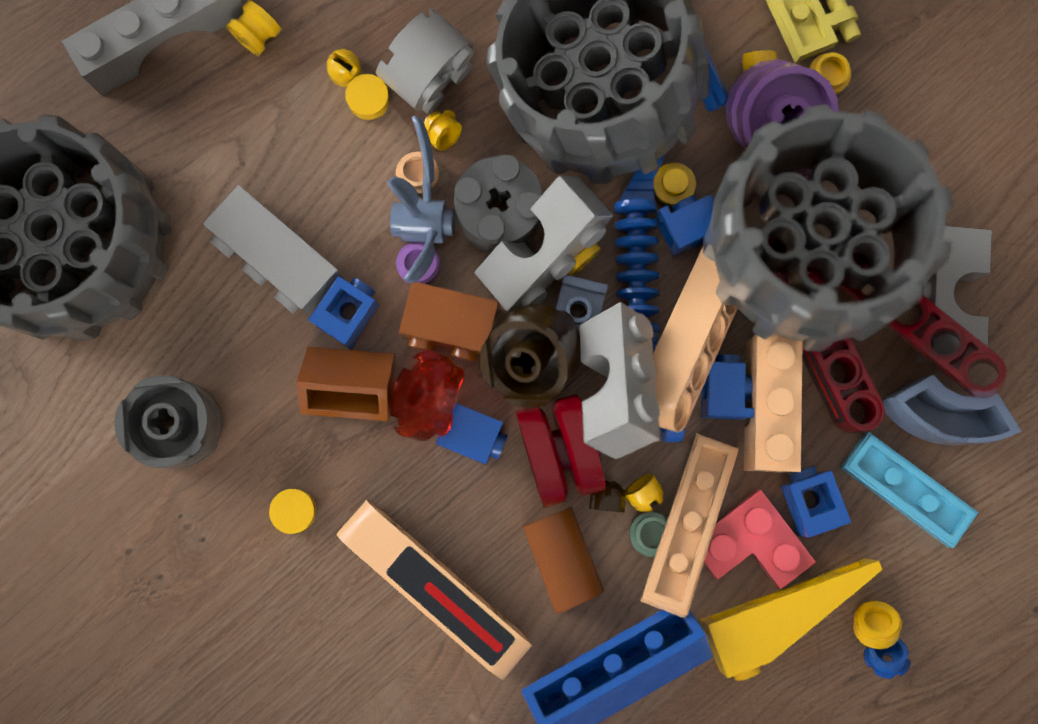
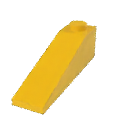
[700,558,883,681]

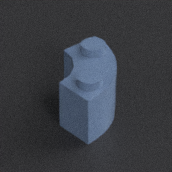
[881,374,1021,445]

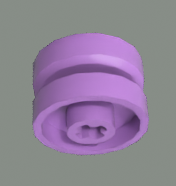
[726,59,838,149]

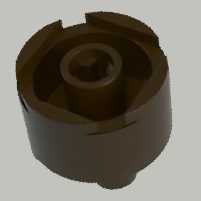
[480,304,581,408]

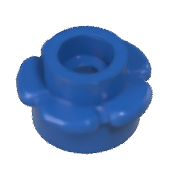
[864,638,911,679]

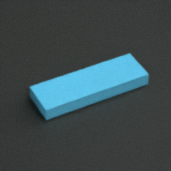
[840,432,979,548]

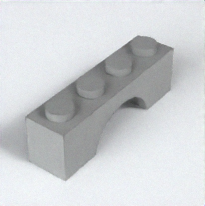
[62,0,244,96]

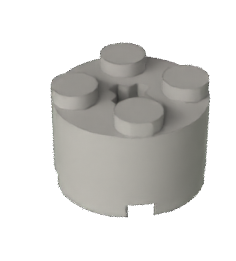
[376,8,475,115]

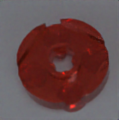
[390,350,465,441]

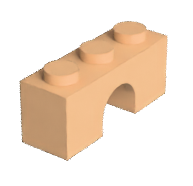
[743,334,803,473]

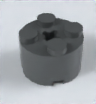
[454,155,543,252]
[115,375,222,469]

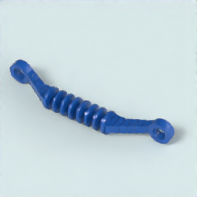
[614,154,685,442]

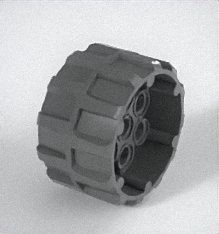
[486,0,710,184]
[703,105,954,351]
[0,114,172,341]

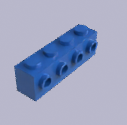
[521,609,713,724]

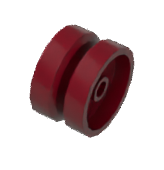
[515,394,606,508]

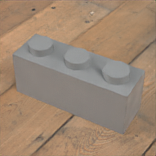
[203,185,344,316]

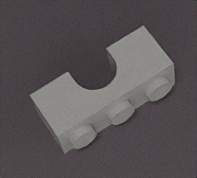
[474,175,614,311]
[914,226,992,363]
[580,302,660,459]

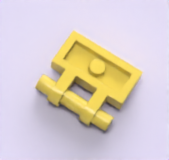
[766,0,862,63]

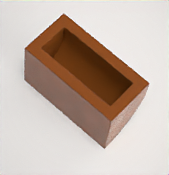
[297,346,395,421]
[523,506,604,614]

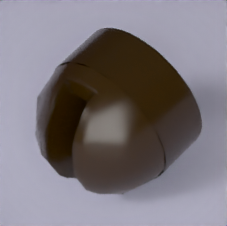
[589,480,626,513]

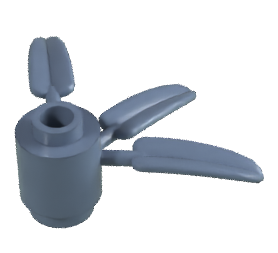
[387,116,456,283]

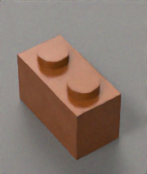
[399,282,499,363]

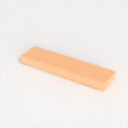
[641,433,739,618]

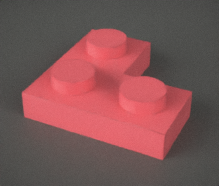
[704,490,816,589]

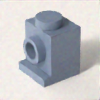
[556,275,608,334]

